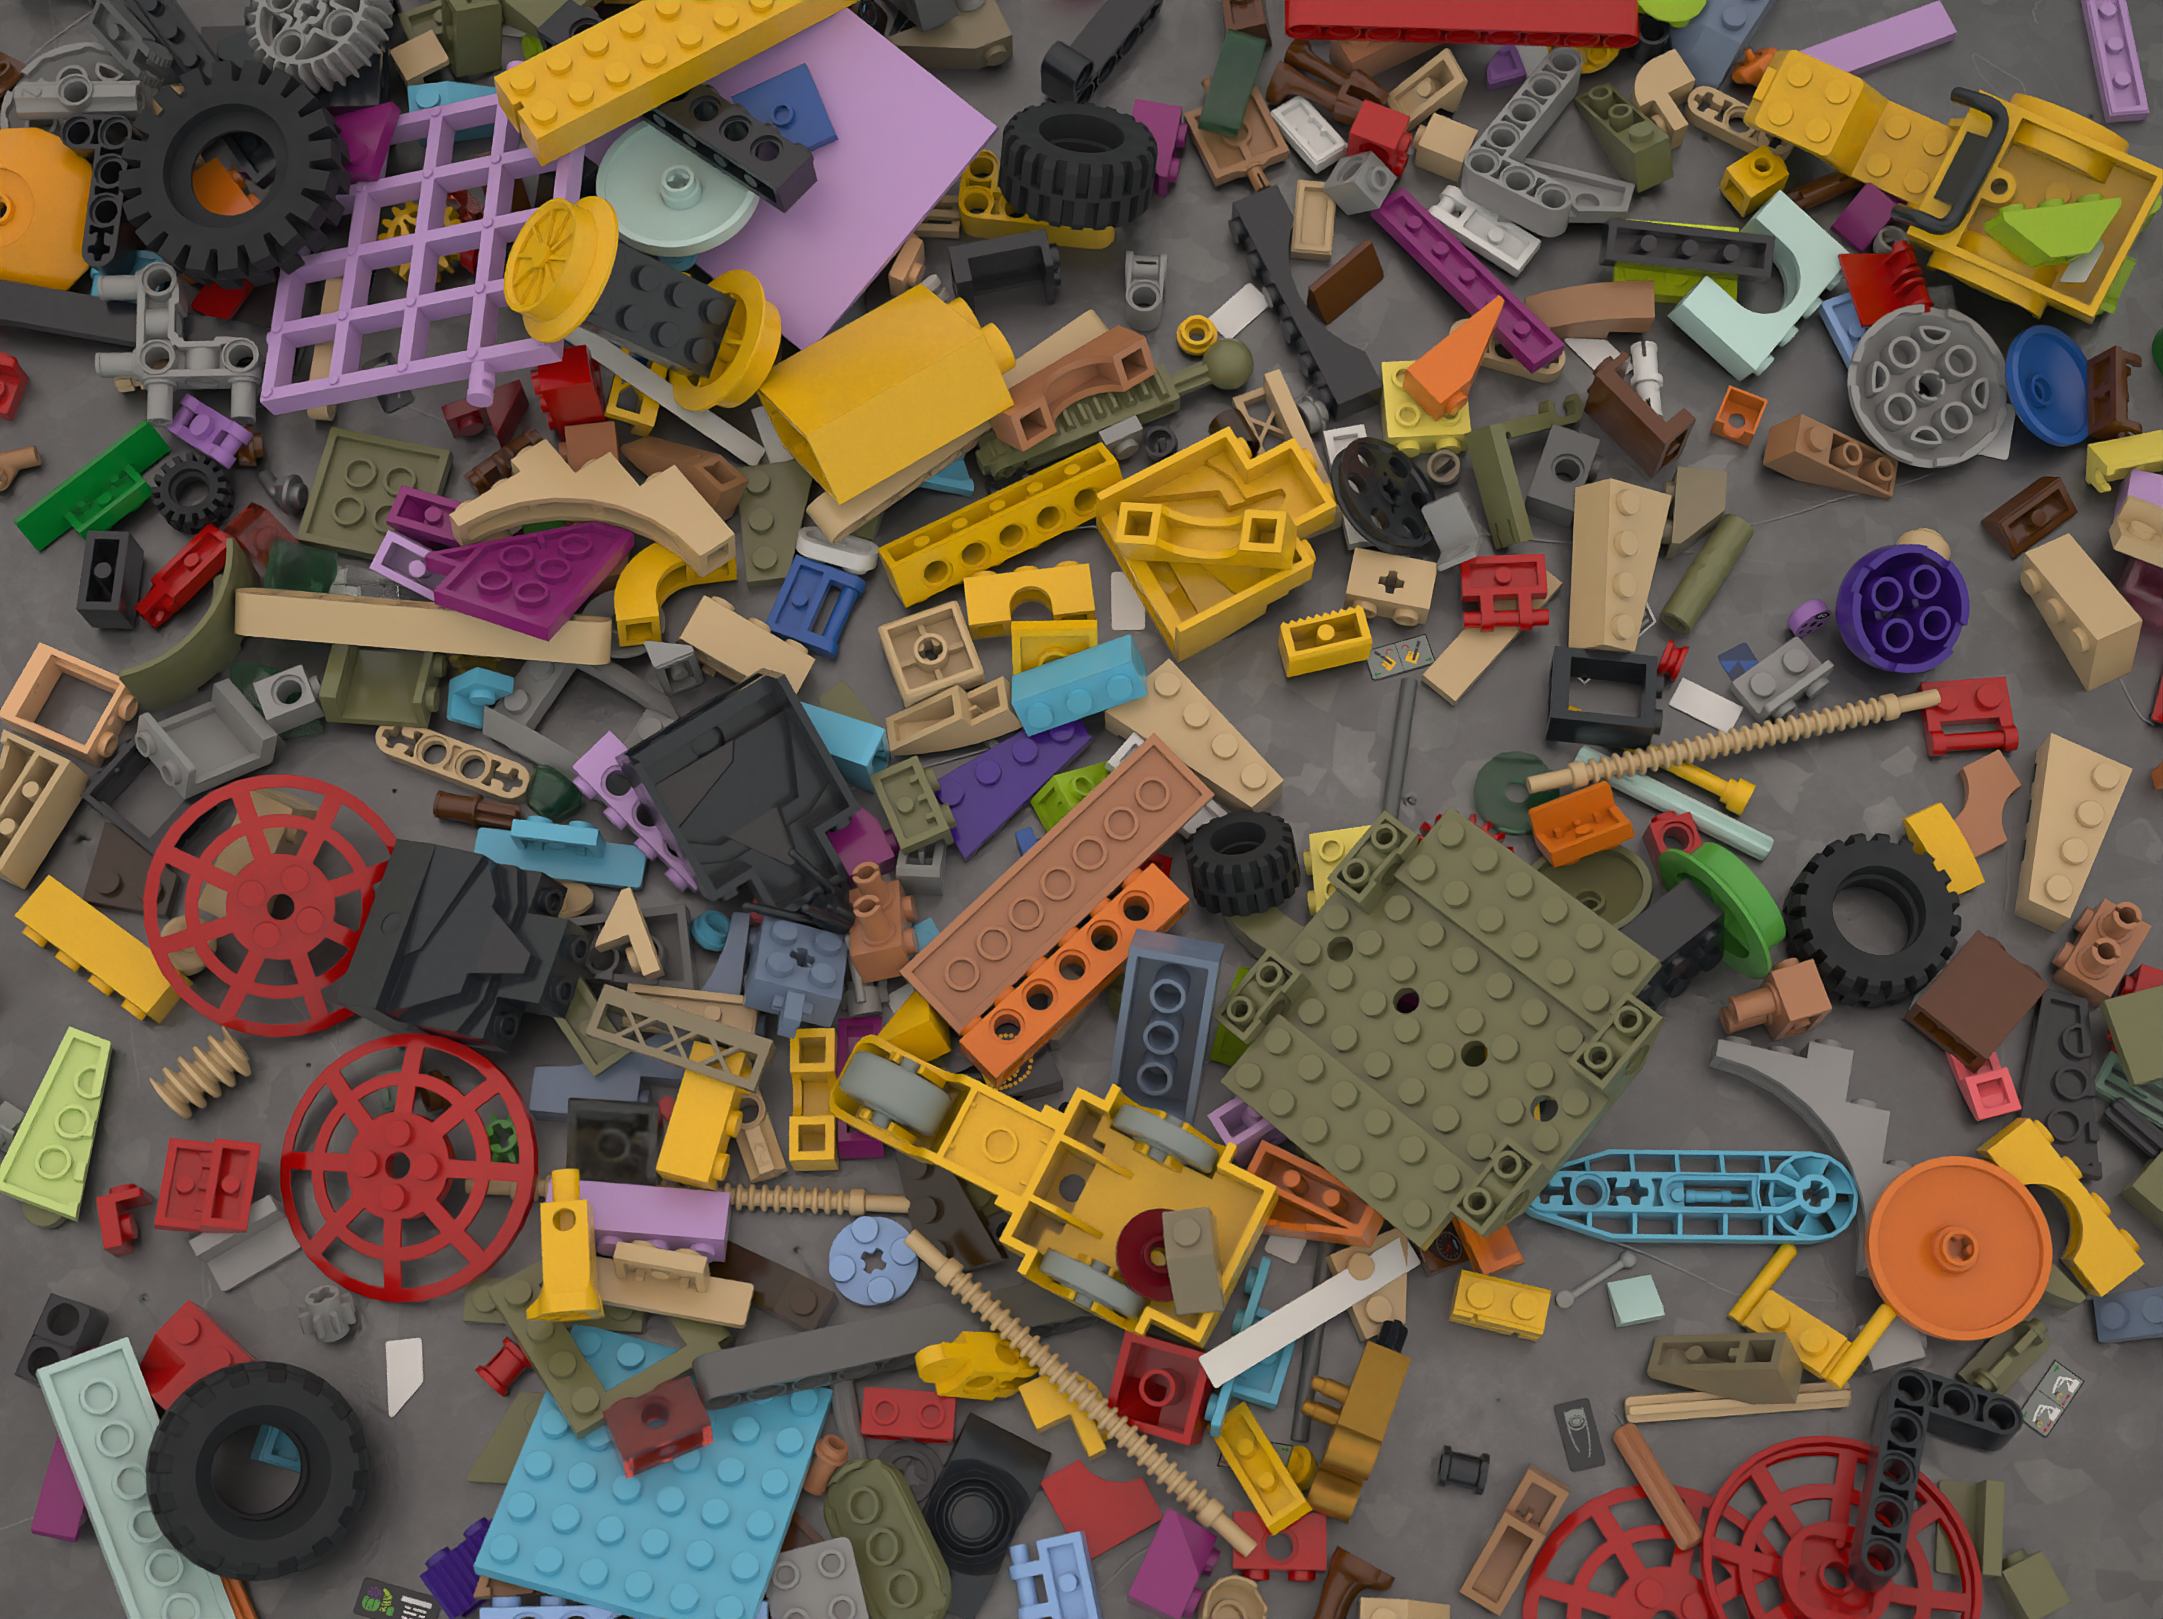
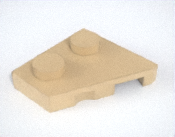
[1325,1228,1408,1342]

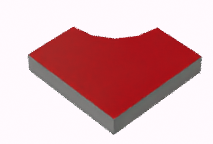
[1040,1459,1163,1561]

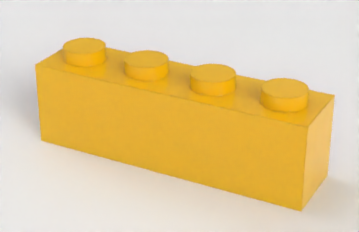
[14,875,193,1024]

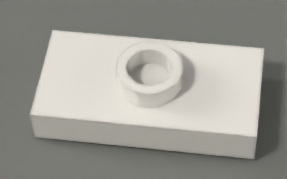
[1270,95,1348,174]

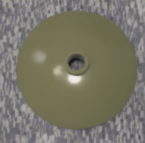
[1532,846,1653,930]

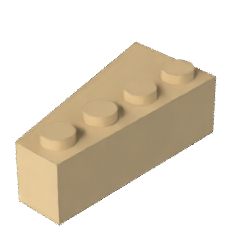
[1105,659,1284,813]
[2014,733,2133,933]

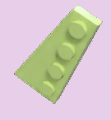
[0,1026,113,1222]

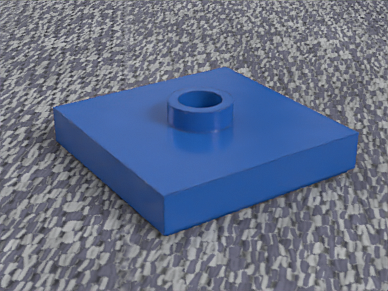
[731,63,838,152]

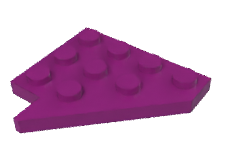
[425,521,634,642]

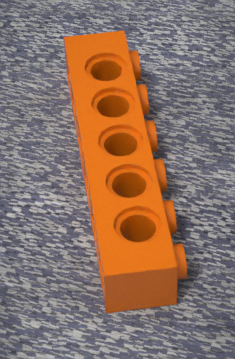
[959,863,1190,1089]

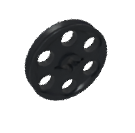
[1331,437,1436,555]

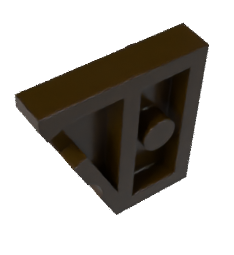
[83,822,182,920]

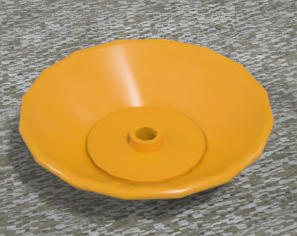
[0,128,93,291]

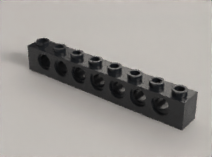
[537,0,817,213]

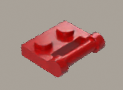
[1917,676,2019,757]

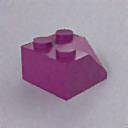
[1127,1508,1221,1619]

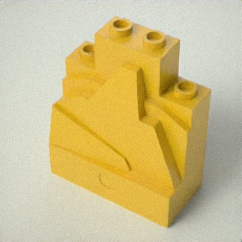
[1096,426,1338,663]

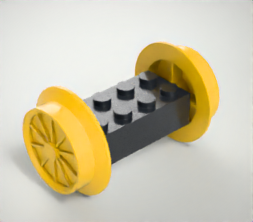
[504,196,781,412]

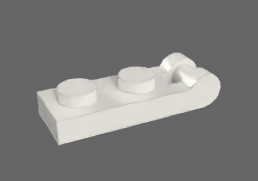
[1428,185,1541,278]

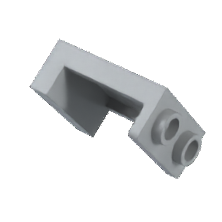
[135,678,278,800]

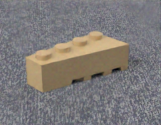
[1568,478,1672,653]

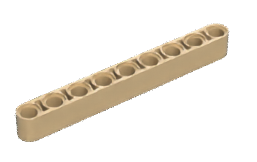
[806,309,1109,544]
[234,588,612,665]

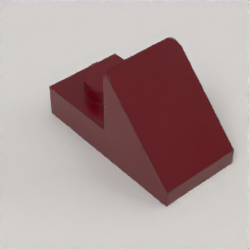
[441,379,529,448]

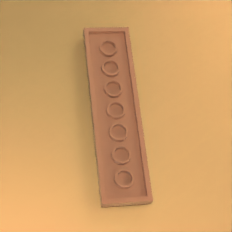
[899,733,1215,1037]

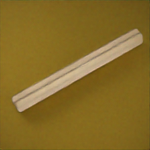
[1624,1381,1852,1423]

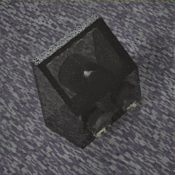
[566,1097,664,1186]

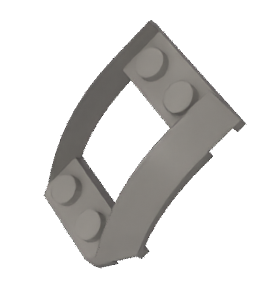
[482,660,680,804]

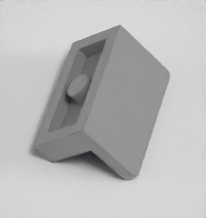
[189,1195,302,1293]

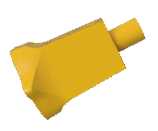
[526,1169,605,1322]

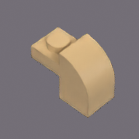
[1629,49,1696,150]

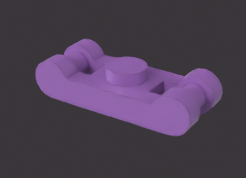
[164,393,254,469]

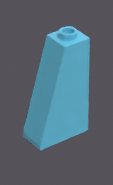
[801,702,891,794]

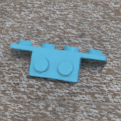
[474,816,648,890]
[1204,1256,1297,1438]

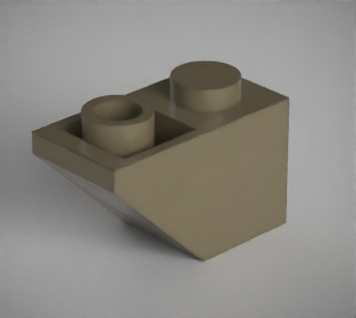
[1661,466,1728,560]

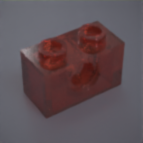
[602,1375,713,1479]

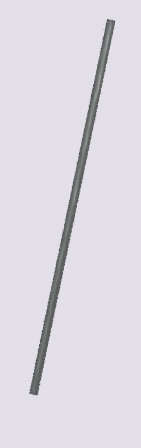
[1290,678,1418,1443]

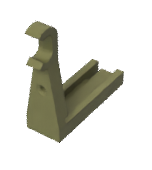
[1464,393,1583,550]

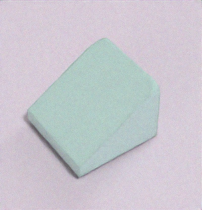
[1606,1274,1665,1328]

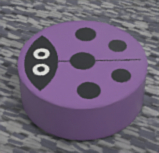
[1787,599,1832,637]

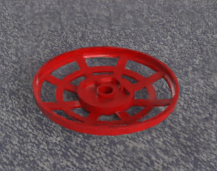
[143,774,397,1037]
[280,1033,538,1303]
[1700,1435,1983,1619]
[1521,1485,1798,1619]

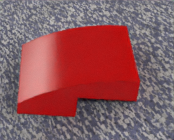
[154,1138,261,1233]

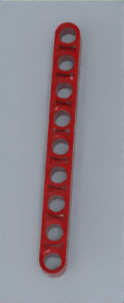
[1284,0,1639,49]

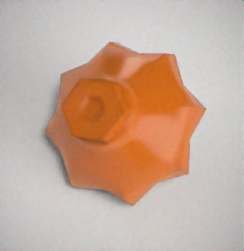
[1732,47,1777,87]

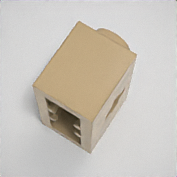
[1343,547,1437,626]

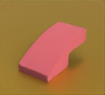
[1945,1051,2022,1122]

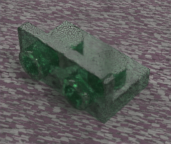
[262,538,338,594]

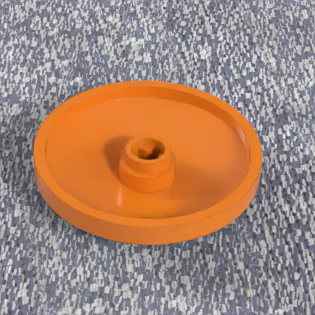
[1865,1156,2052,1342]

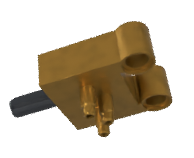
[1300,1319,1412,1524]

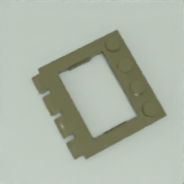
[487,1252,734,1440]

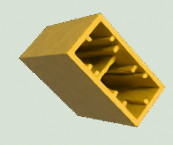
[756,283,1016,505]

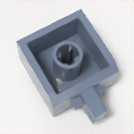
[743,915,848,1039]

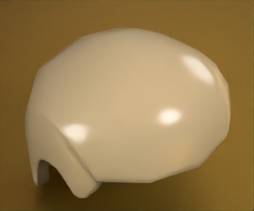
[1197,1574,1268,1619]

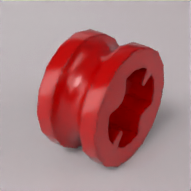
[1657,639,1689,682]

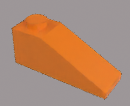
[1403,295,1505,422]

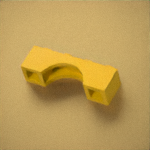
[1115,502,1298,569]
[1975,1118,2145,1297]

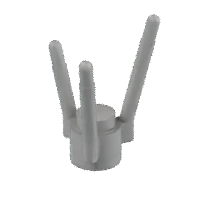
[840,935,889,1018]

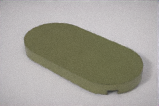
[823,1458,952,1619]

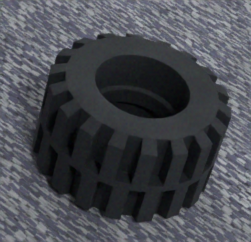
[1185,811,1301,917]

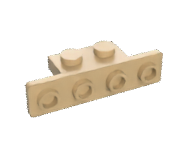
[596,1240,754,1329]

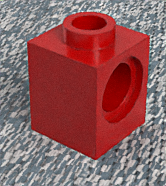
[1642,811,1702,884]

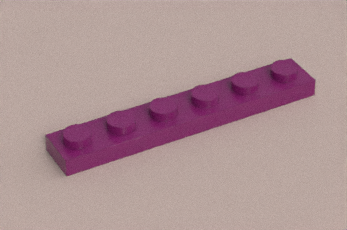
[1371,187,1565,374]

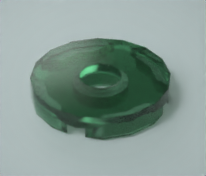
[1473,751,1560,836]

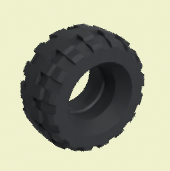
[145,1361,370,1581]

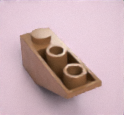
[1763,414,1898,499]
[619,435,749,521]

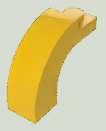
[614,542,737,647]

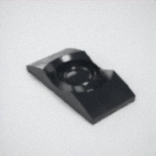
[921,1412,1052,1619]

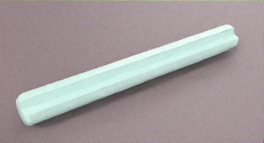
[1574,746,1774,860]

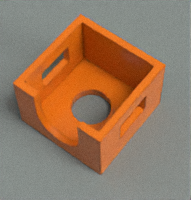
[1710,385,1768,447]

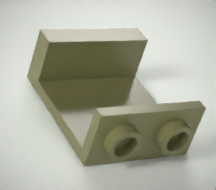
[319,643,448,728]

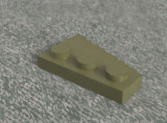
[736,461,814,588]

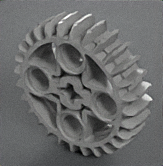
[246,0,394,94]

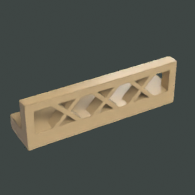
[1232,369,1343,540]

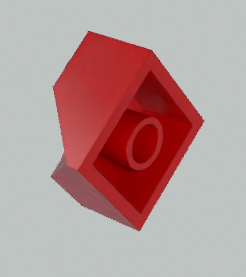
[139,1300,258,1410]
[1107,1330,1215,1446]

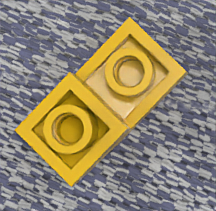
[1901,802,1985,895]

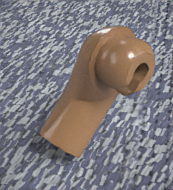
[0,445,41,491]

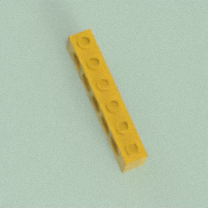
[877,442,1123,608]

